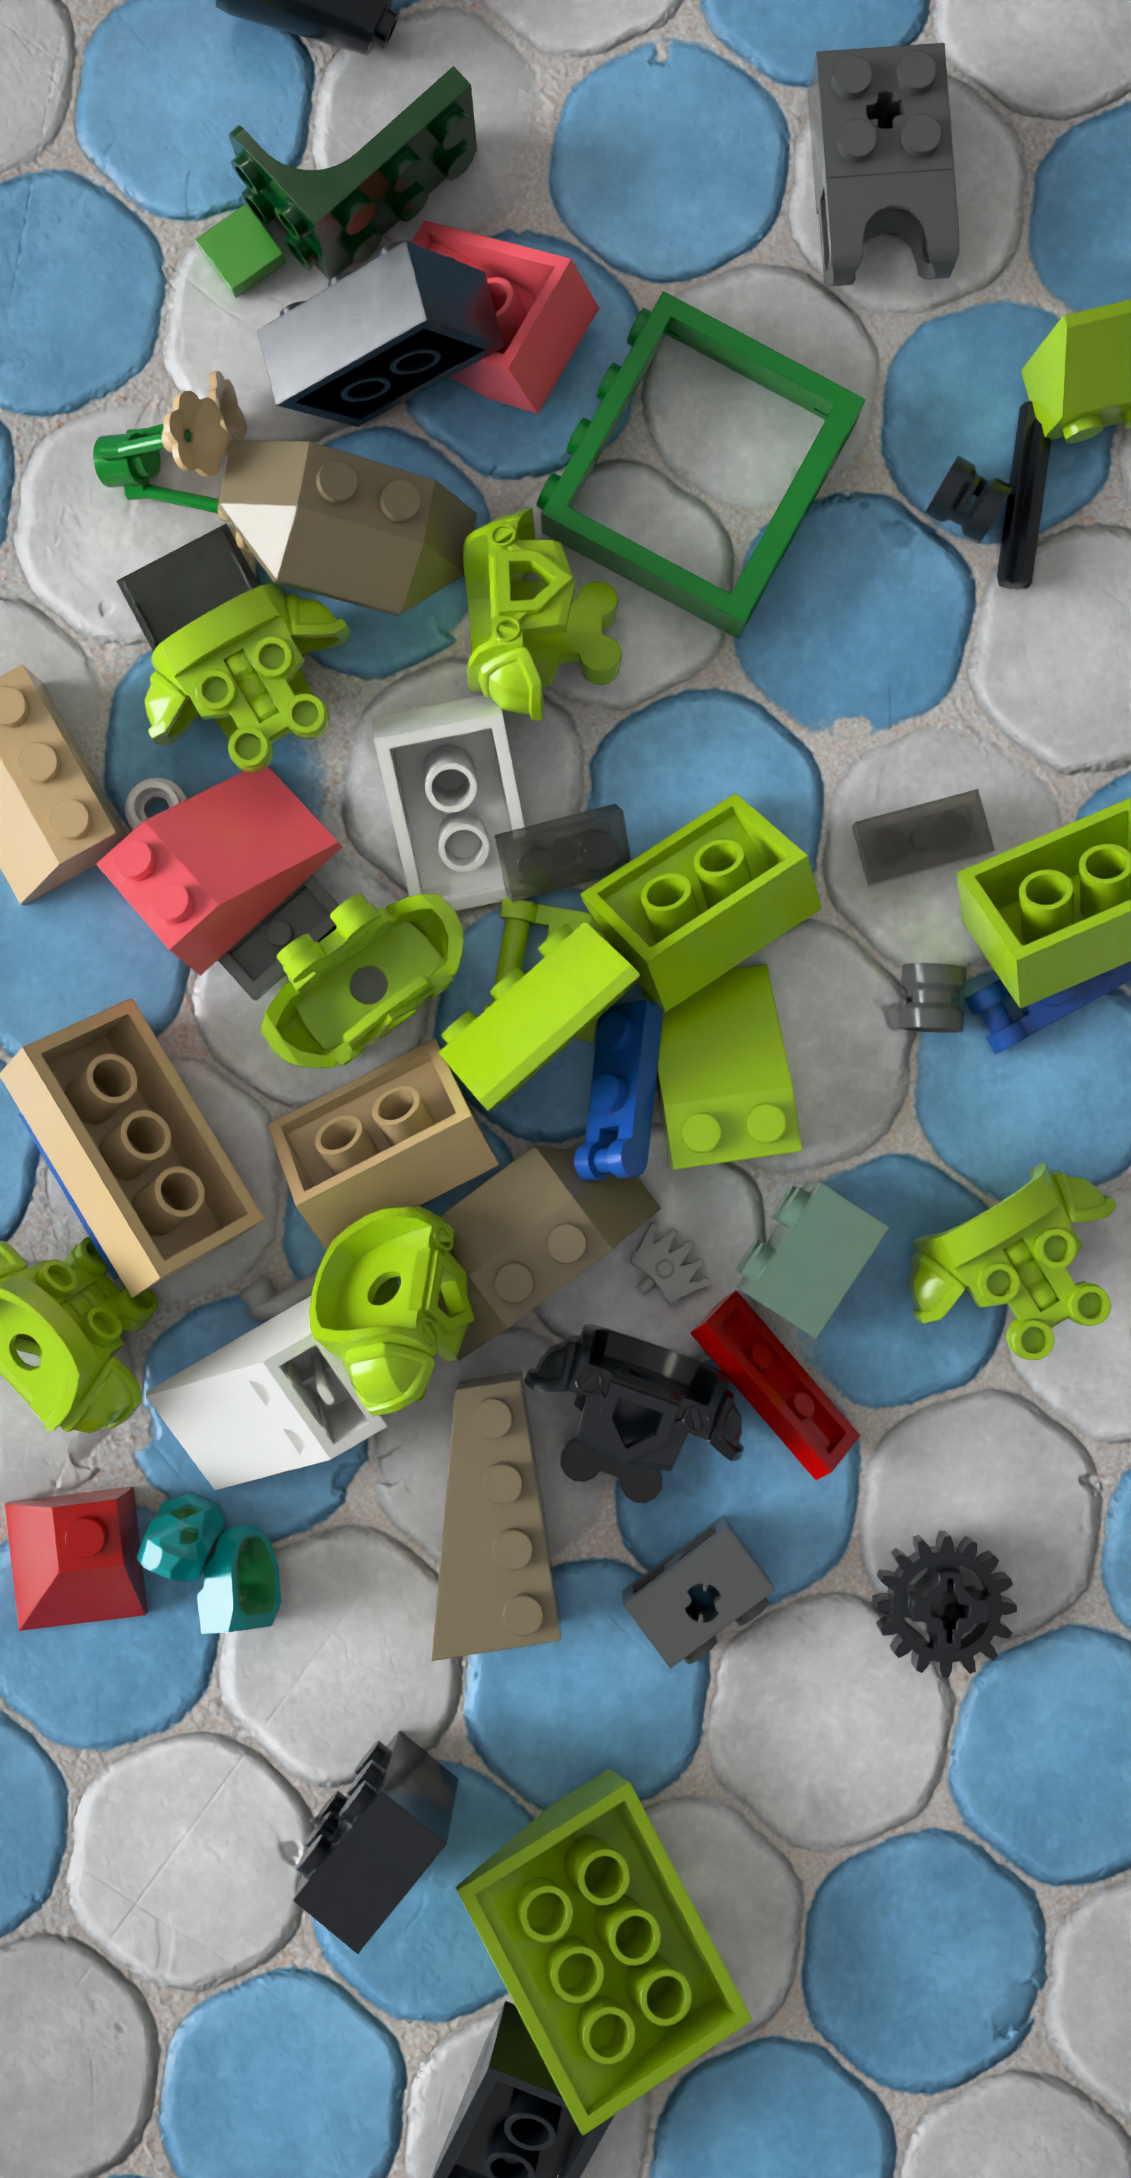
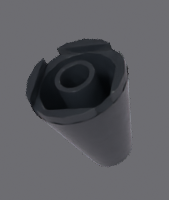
[216,0,400,56]

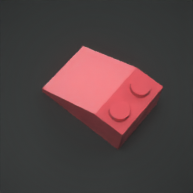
[412,220,599,414]
[96,766,343,976]

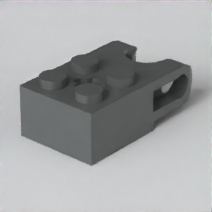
[807,43,959,286]

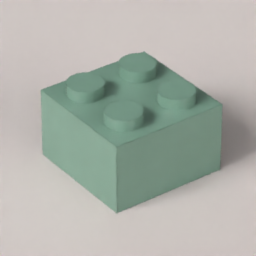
[736,1181,890,1340]

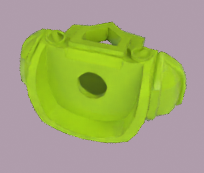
[463,507,622,721]
[144,584,351,773]
[260,893,465,1069]
[907,1162,1117,1361]
[309,1206,475,1417]
[0,1237,158,1433]

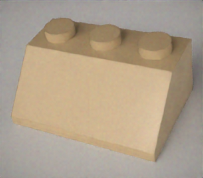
[0,664,128,905]
[267,1038,499,1251]

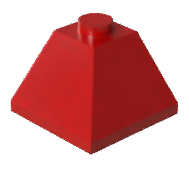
[5,1486,148,1631]

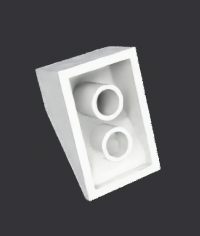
[373,695,538,911]

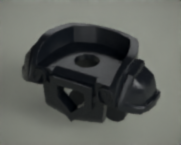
[524,1324,744,1503]

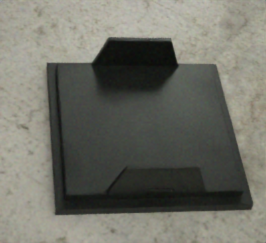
[116,523,259,651]

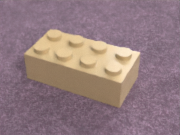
[0,998,265,1298]

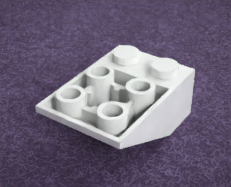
[146,1296,387,1490]

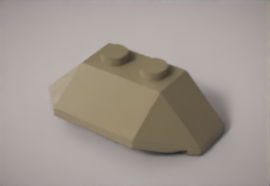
[217,440,477,617]
[438,1145,662,1361]

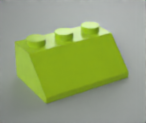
[1021,299,1131,444]
[580,793,822,1013]
[438,921,640,1112]

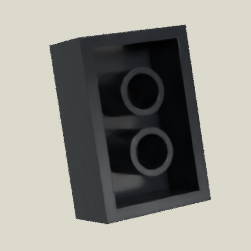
[257,241,504,427]
[293,1730,458,1954]

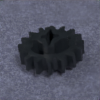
[872,1531,1017,1678]

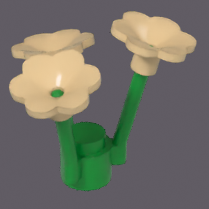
[93,371,252,554]

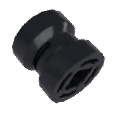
[925,455,1013,544]

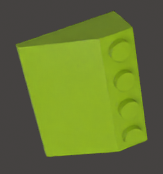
[455,1768,753,2136]

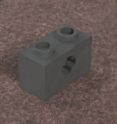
[622,1516,775,1669]

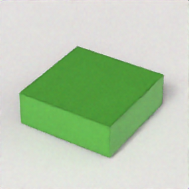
[196,203,286,299]

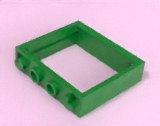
[536,291,866,639]

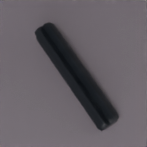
[997,401,1051,590]

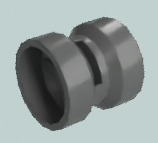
[898,963,967,1033]

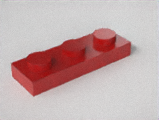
[690,1290,860,1481]

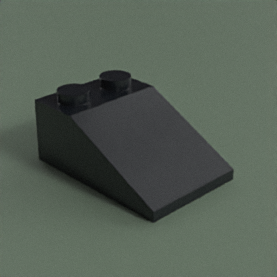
[432,2001,614,2178]

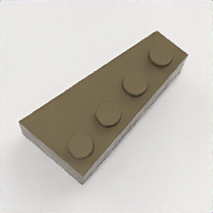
[431,1371,561,1661]

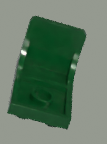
[229,66,477,281]

